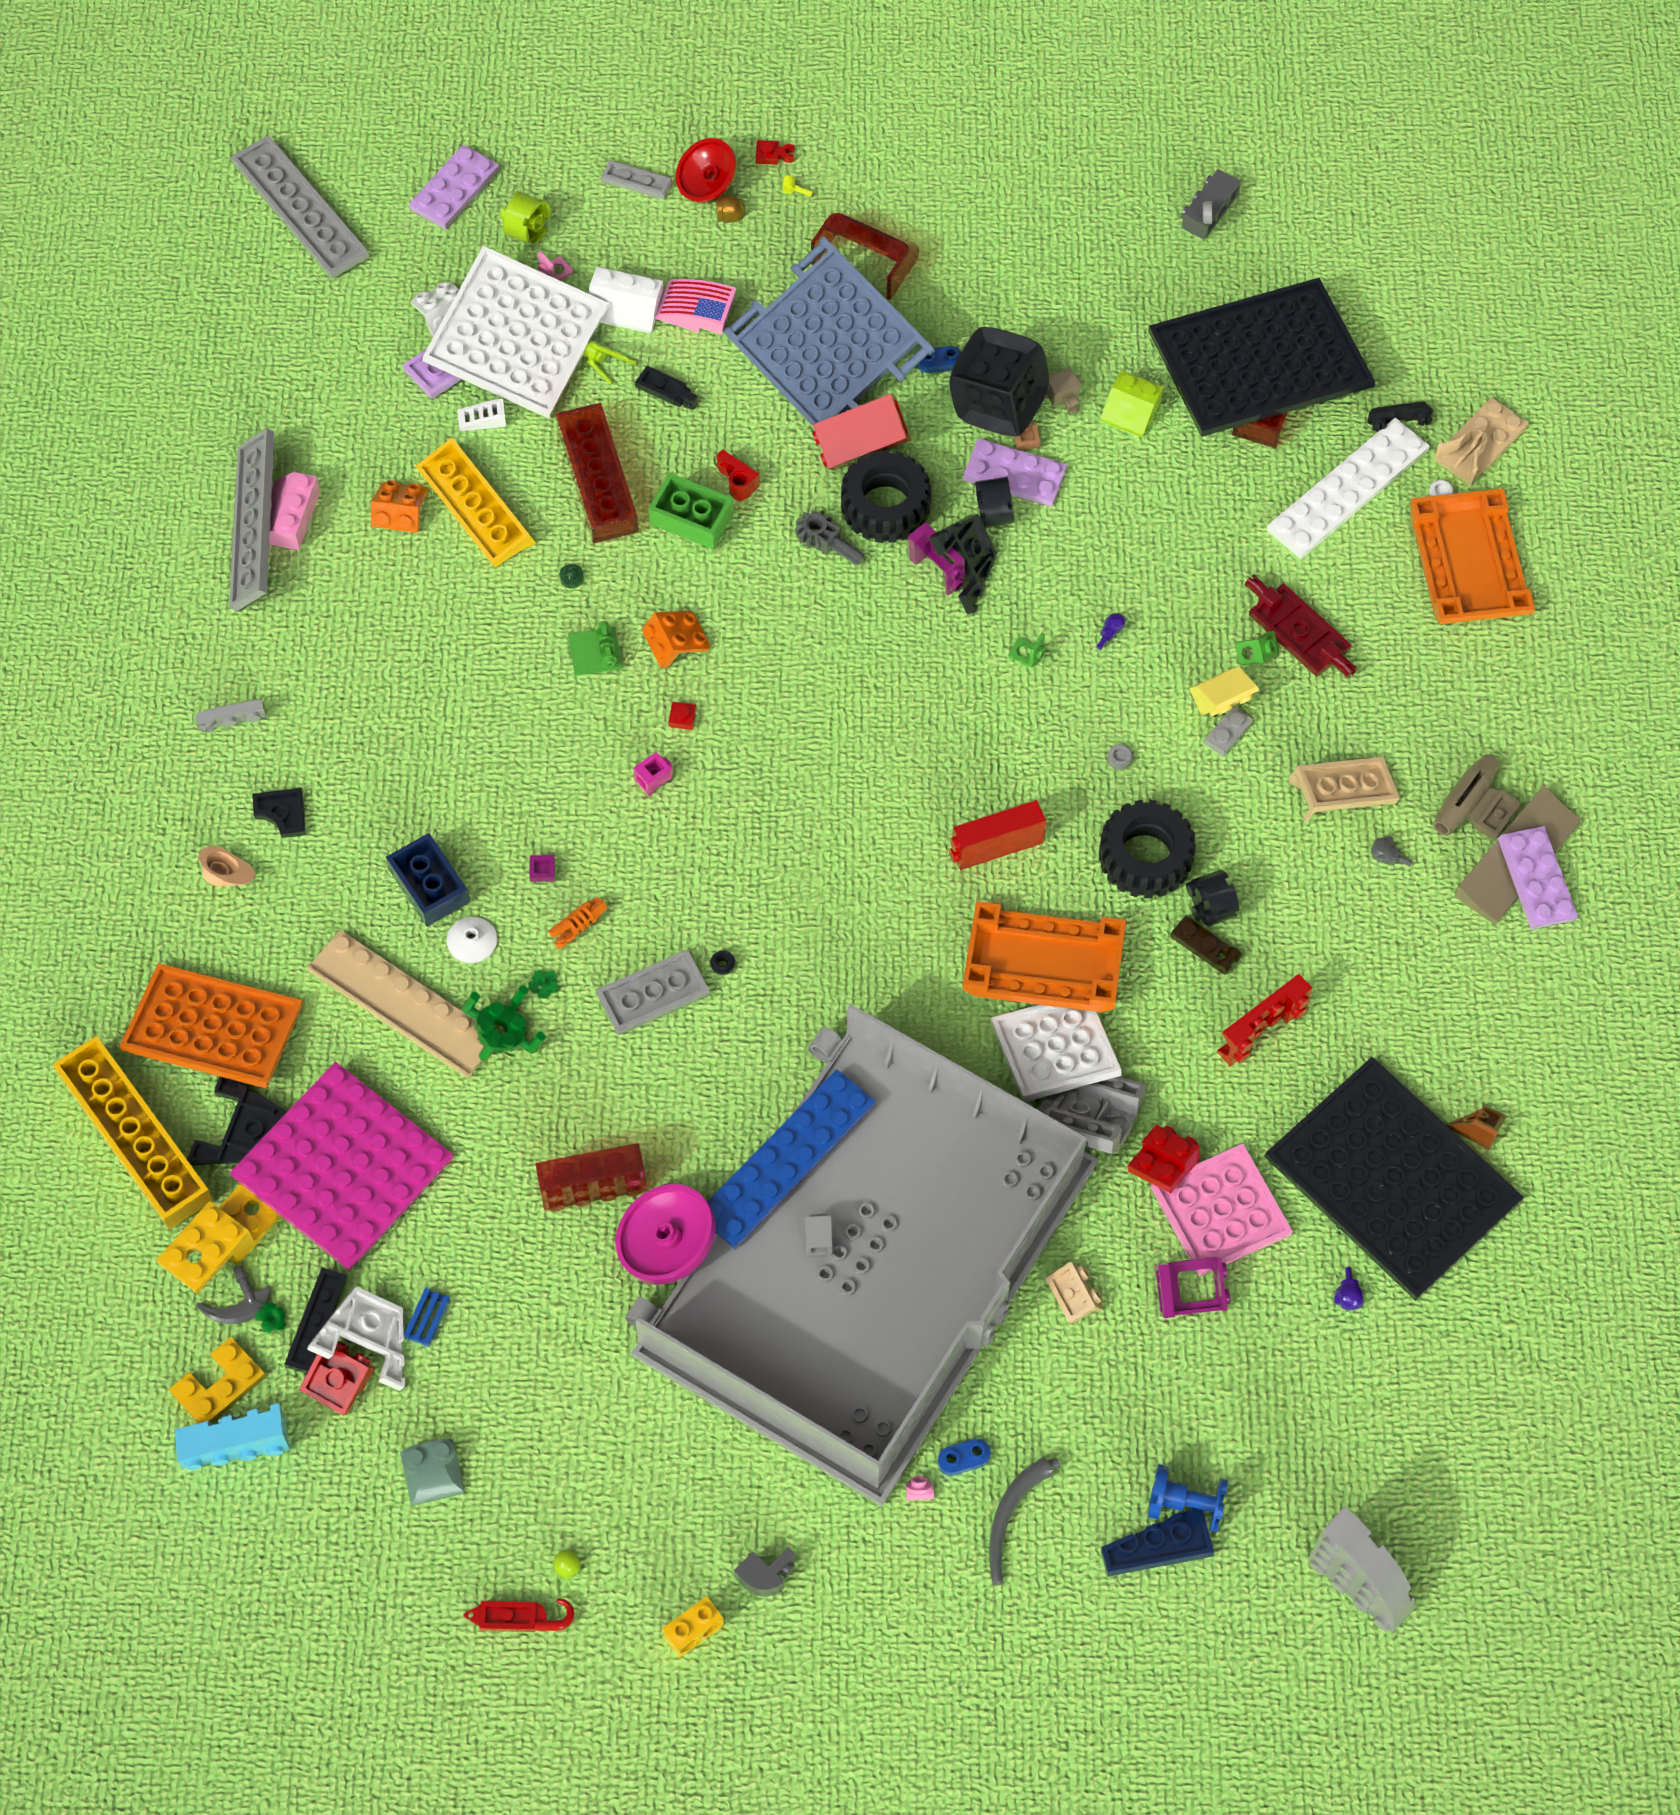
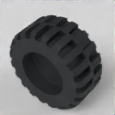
[841,450,931,543]
[1099,800,1196,898]

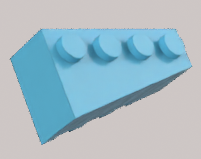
[175,1403,290,1470]

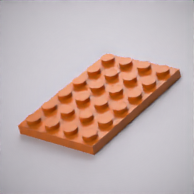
[120,963,303,1089]

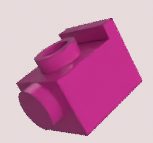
[633,752,673,796]

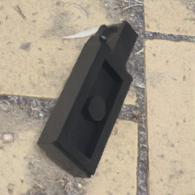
[635,366,698,410]

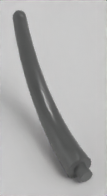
[989,1456,1060,1586]

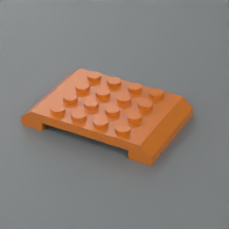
[1410,488,1535,624]
[963,901,1126,1012]

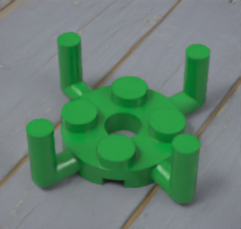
[462,985,546,1061]

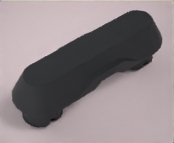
[1367,402,1433,432]

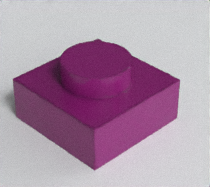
[529,855,555,882]

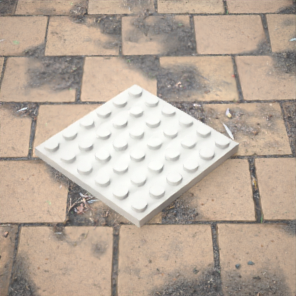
[423,246,608,419]

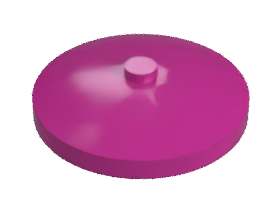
[616,1184,716,1285]

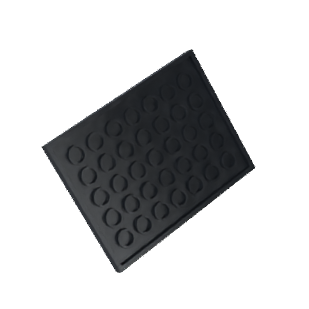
[1148,278,1375,437]
[1264,1057,1524,1301]

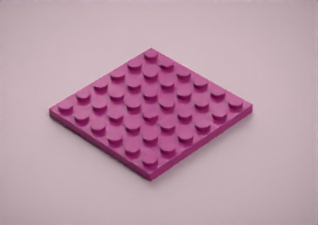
[230,1061,453,1271]

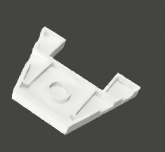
[307,1286,405,1391]

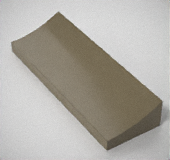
[1455,784,1582,925]

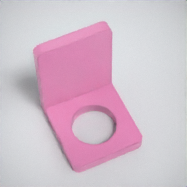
[537,251,573,281]

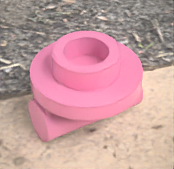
[906,1476,934,1501]

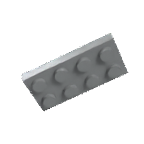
[596,949,710,1035]

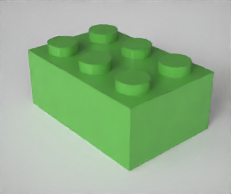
[648,473,734,550]

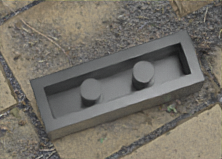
[1181,169,1241,240]

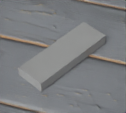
[601,160,672,200]

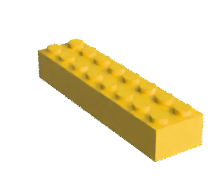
[53,1036,213,1230]

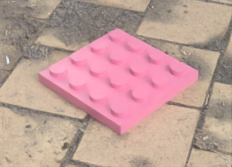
[1150,1144,1293,1277]

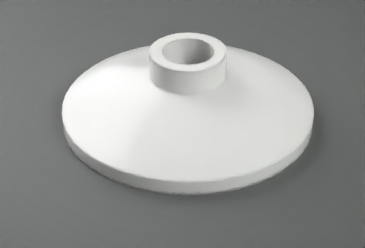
[447,917,497,963]

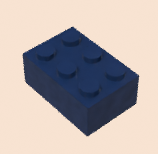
[386,833,470,927]

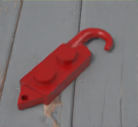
[463,1598,575,1632]

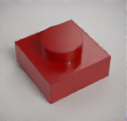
[668,701,697,730]

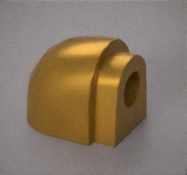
[716,195,745,223]

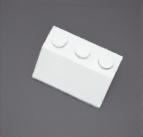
[589,266,663,333]

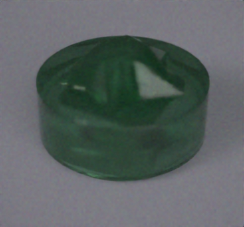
[559,564,584,589]

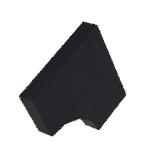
[252,788,306,838]

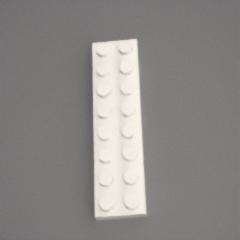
[1267,418,1430,559]

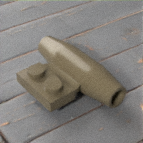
[1433,754,1521,841]

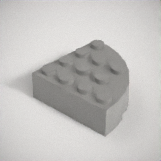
[1308,1506,1415,1634]

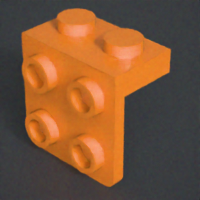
[371,480,428,533]
[642,611,711,668]

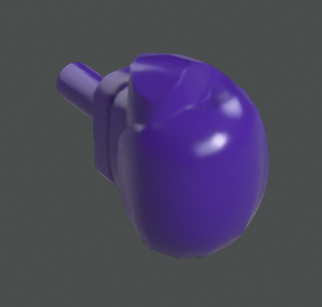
[1096,613,1126,650]
[1334,1267,1364,1310]

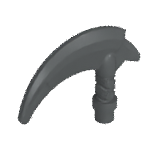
[197,1265,271,1324]

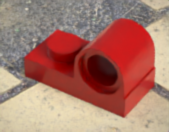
[716,449,760,501]

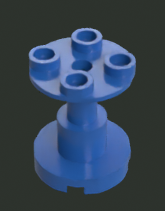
[1147,1464,1228,1532]

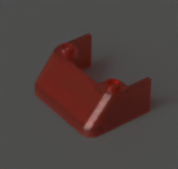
[811,213,919,300]

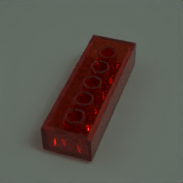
[556,403,639,544]

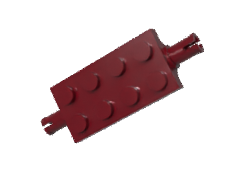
[1245,574,1358,679]

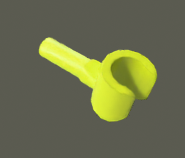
[782,175,813,197]

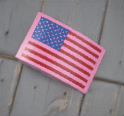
[655,279,736,335]

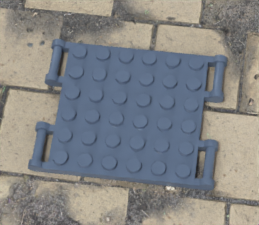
[723,236,935,427]

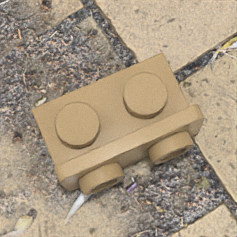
[1045,1262,1104,1324]

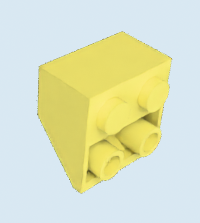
[1189,666,1259,716]

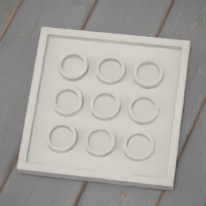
[991,1005,1121,1102]

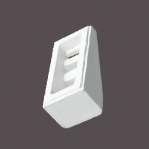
[457,399,506,431]

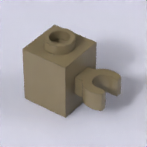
[1046,367,1082,414]

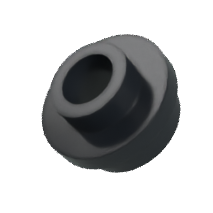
[710,950,736,975]

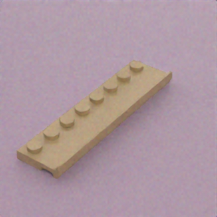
[306,930,484,1079]

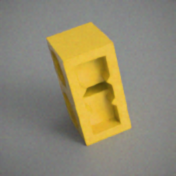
[662,1596,724,1658]

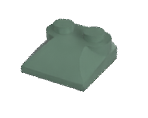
[400,1439,465,1506]

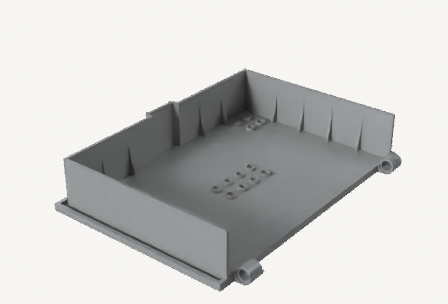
[625,1004,1099,1507]

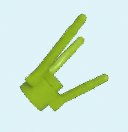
[583,340,637,385]

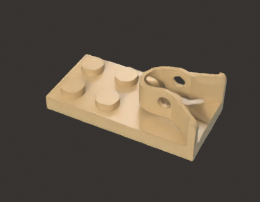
[1434,397,1529,486]
[1288,757,1400,822]

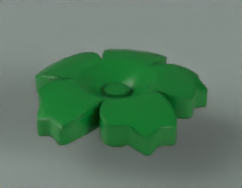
[528,970,559,999]
[255,1301,286,1334]

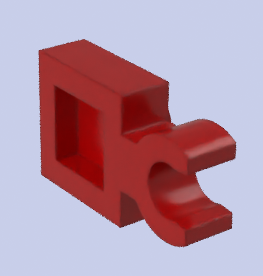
[756,140,794,165]

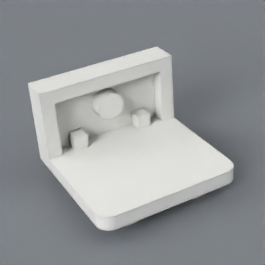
[411,282,459,337]

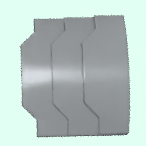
[1037,1077,1147,1154]

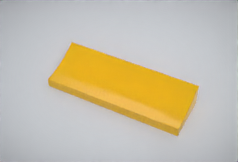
[415,437,537,568]

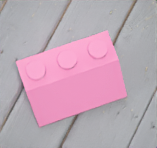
[269,472,320,550]

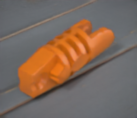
[548,897,608,949]

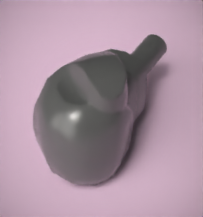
[1371,836,1413,867]

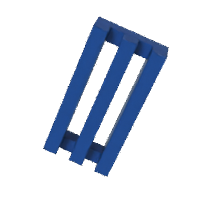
[404,1288,450,1347]

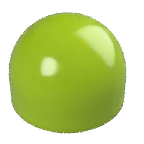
[553,1550,581,1579]

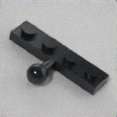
[284,1267,352,1374]

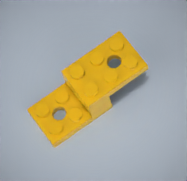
[156,1184,281,1294]

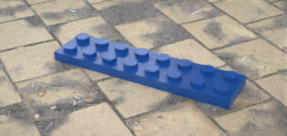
[707,1069,875,1249]

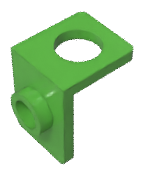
[1235,631,1279,665]
[1008,633,1046,668]

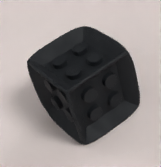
[950,327,1049,436]

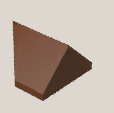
[1446,1105,1507,1150]

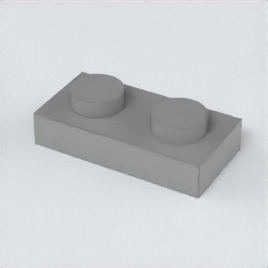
[1204,706,1253,757]

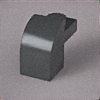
[734,1547,796,1597]

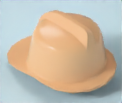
[199,846,255,887]

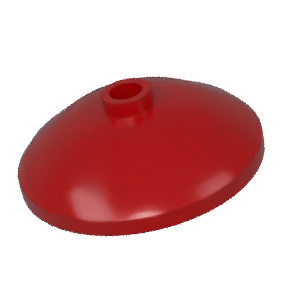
[676,138,737,203]

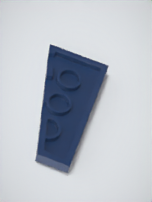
[1101,1508,1214,1577]

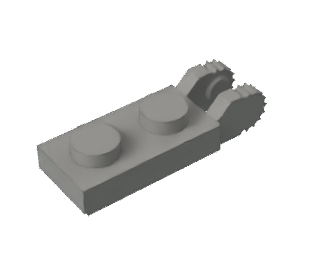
[195,699,266,732]

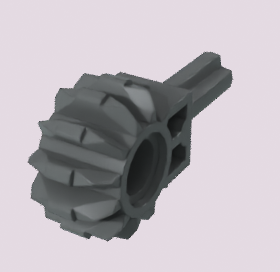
[795,509,865,565]

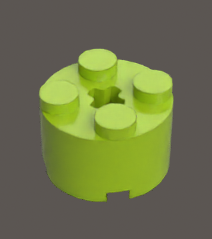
[500,191,551,244]

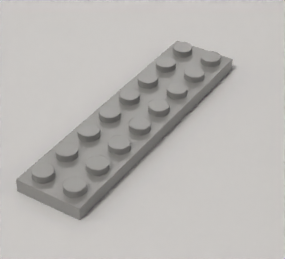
[231,135,369,279]
[229,428,275,611]

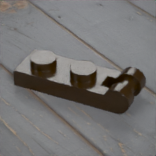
[1170,915,1242,975]

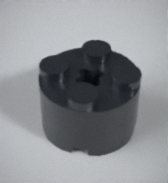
[975,477,1015,528]
[1186,870,1239,927]

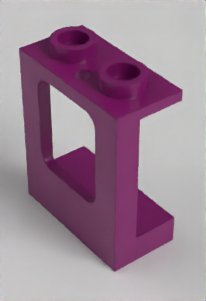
[908,522,965,596]
[1154,1257,1231,1318]

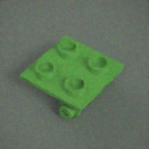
[568,621,623,676]

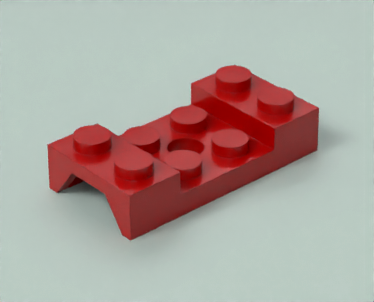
[1217,974,1313,1067]

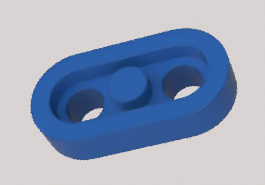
[917,346,961,373]
[937,1439,991,1476]

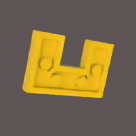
[168,1337,266,1423]

